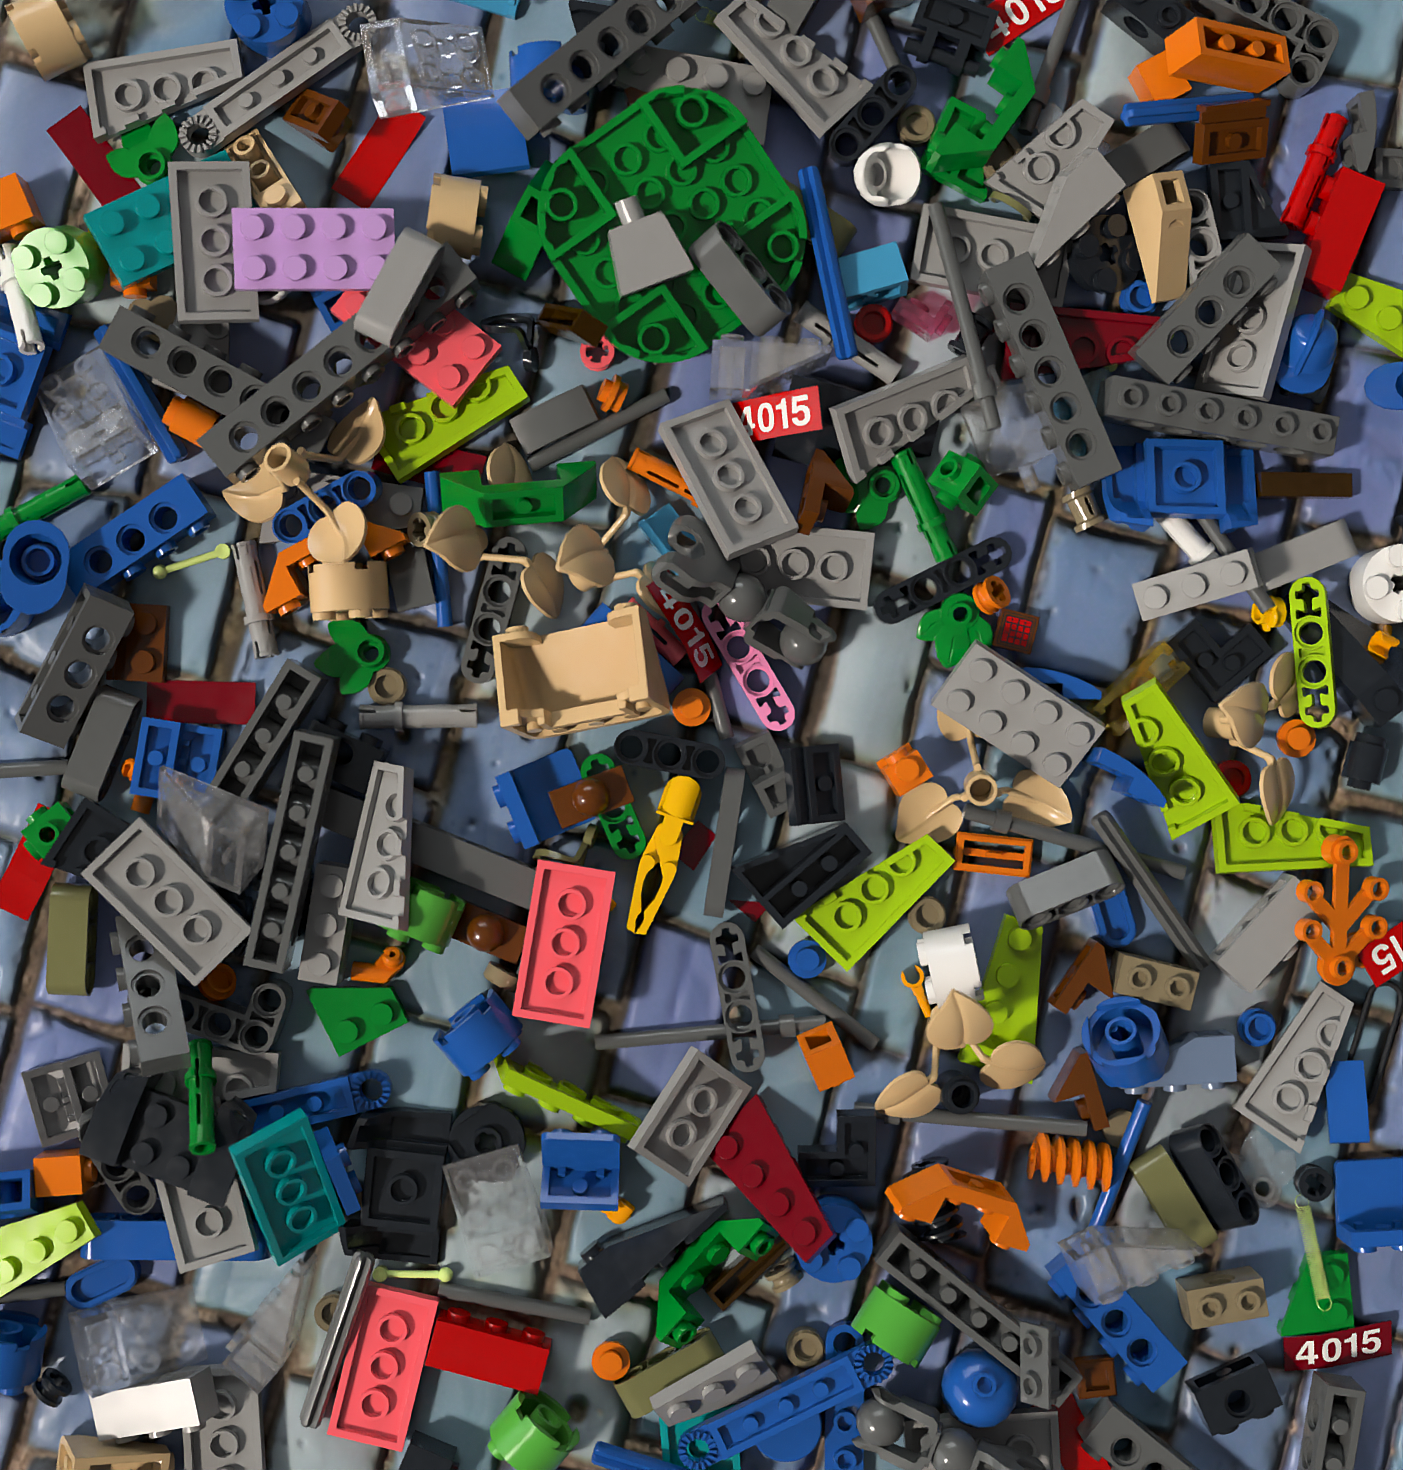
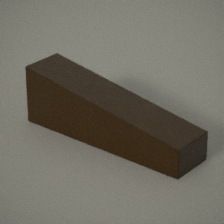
[535,303,608,348]
[1255,472,1352,499]
[703,1235,790,1311]

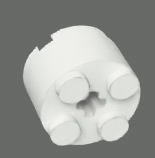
[1348,544,1403,624]
[916,923,985,1009]

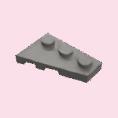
[983,98,1115,219]

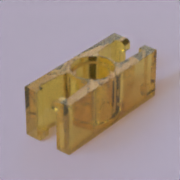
[1086,641,1191,736]

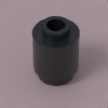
[1341,732,1389,791]
[934,1070,980,1115]

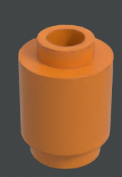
[162,395,221,448]

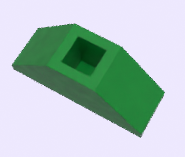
[491,160,553,282]

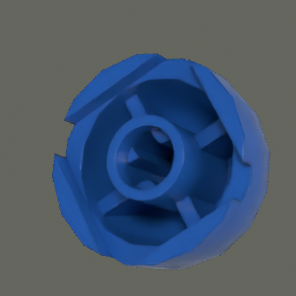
[941,1347,1019,1429]

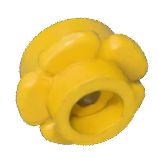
[1251,595,1287,632]

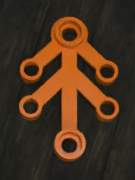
[1294,834,1389,986]

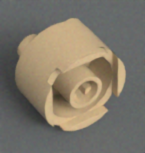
[4,0,93,82]
[426,173,489,260]
[307,561,390,621]

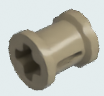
[1061,484,1108,533]

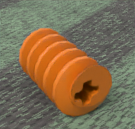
[1027,1133,1113,1193]

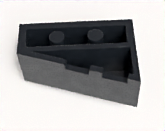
[731,821,872,929]

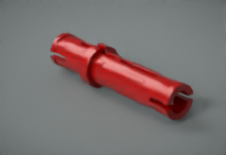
[1279,113,1349,231]

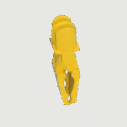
[626,775,702,935]

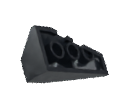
[772,374,940,466]
[1282,585,1403,728]
[578,1194,728,1319]

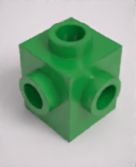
[927,450,999,516]
[21,802,75,861]

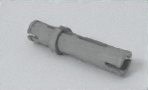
[793,300,903,385]
[231,540,280,659]
[359,701,478,732]

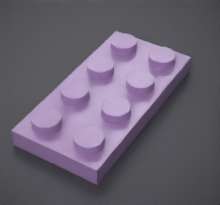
[232,208,395,291]

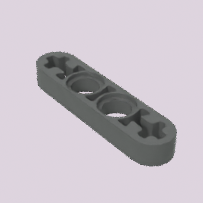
[461,537,528,684]
[703,766,745,918]
[710,922,765,1072]

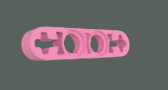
[701,603,795,731]

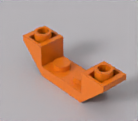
[263,521,411,617]
[884,1163,1030,1252]

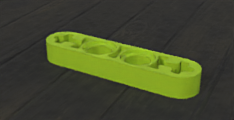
[1289,577,1338,729]

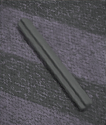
[1091,810,1211,972]
[299,1250,375,1429]

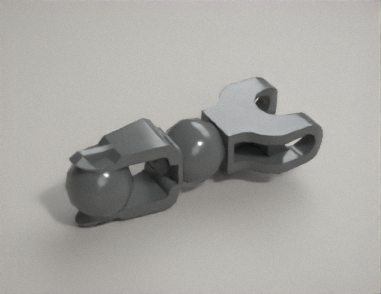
[651,515,837,670]
[852,1386,1046,1470]

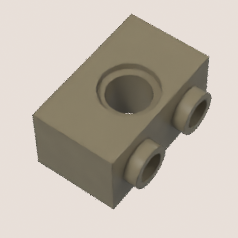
[1109,949,1200,1011]
[1175,1265,1269,1330]

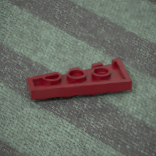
[1000,302,1160,382]
[709,1093,837,1264]

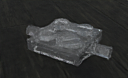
[959,364,1054,493]

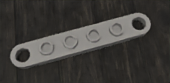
[179,3,380,158]

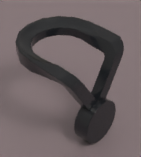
[480,314,539,372]

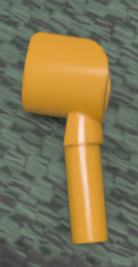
[1368,624,1400,659]
[900,965,932,1018]
[601,1197,635,1224]

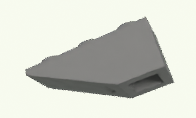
[1027,149,1126,268]

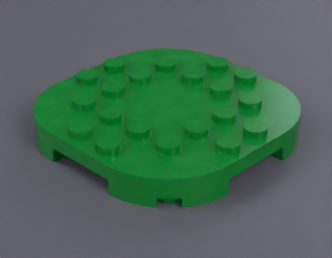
[537,85,807,363]

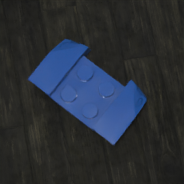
[0,291,72,461]
[1101,438,1258,534]

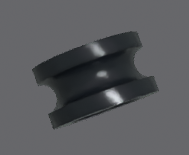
[1293,1164,1333,1202]
[32,1368,72,1408]

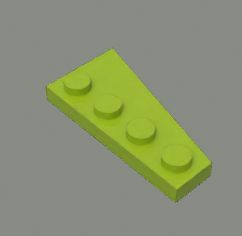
[0,1200,102,1298]

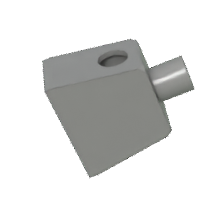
[607,195,694,299]

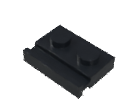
[782,743,846,826]

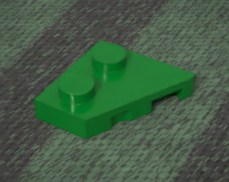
[919,96,987,203]
[306,986,410,1057]
[1276,1249,1355,1337]

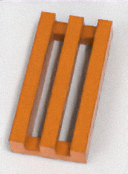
[952,831,1034,878]

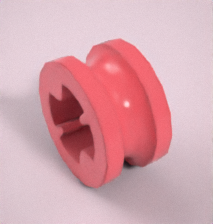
[580,337,615,372]

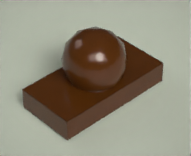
[548,765,635,829]
[452,899,527,965]

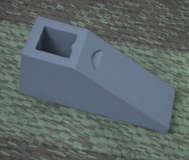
[1119,1029,1237,1094]

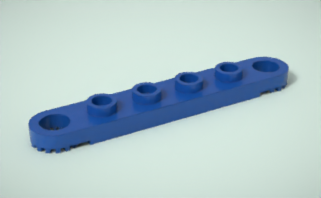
[241,1069,393,1135]
[824,1320,864,1470]
[678,1340,894,1470]

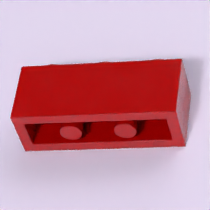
[1301,166,1386,300]
[425,1307,552,1395]

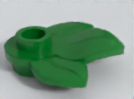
[106,113,179,185]
[835,456,902,530]
[916,592,993,668]
[314,620,391,695]

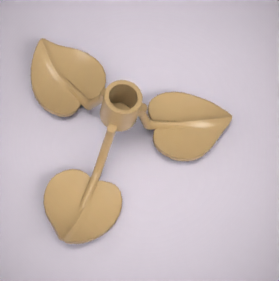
[222,397,386,565]
[423,442,564,619]
[556,456,674,619]
[1203,651,1299,826]
[895,709,1072,844]
[874,989,1046,1118]

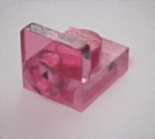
[891,296,953,342]

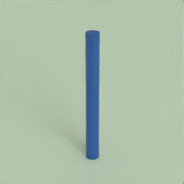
[424,471,453,627]
[1084,1098,1152,1244]

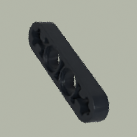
[872,537,1012,625]

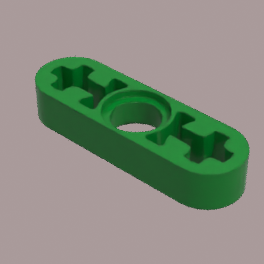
[581,753,646,860]

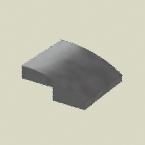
[21,1050,109,1148]

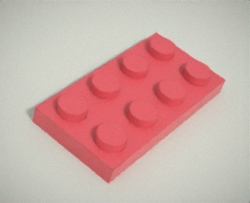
[330,289,502,409]
[512,859,616,1029]
[327,1281,440,1452]

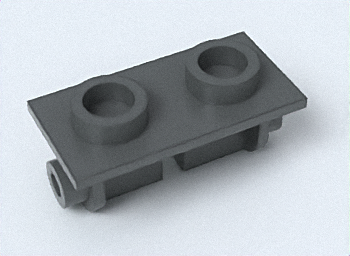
[1020,1321,1061,1410]

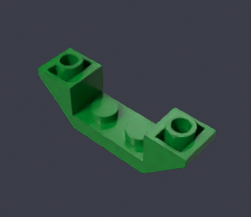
[925,36,1036,173]
[439,461,597,528]
[656,1218,780,1349]

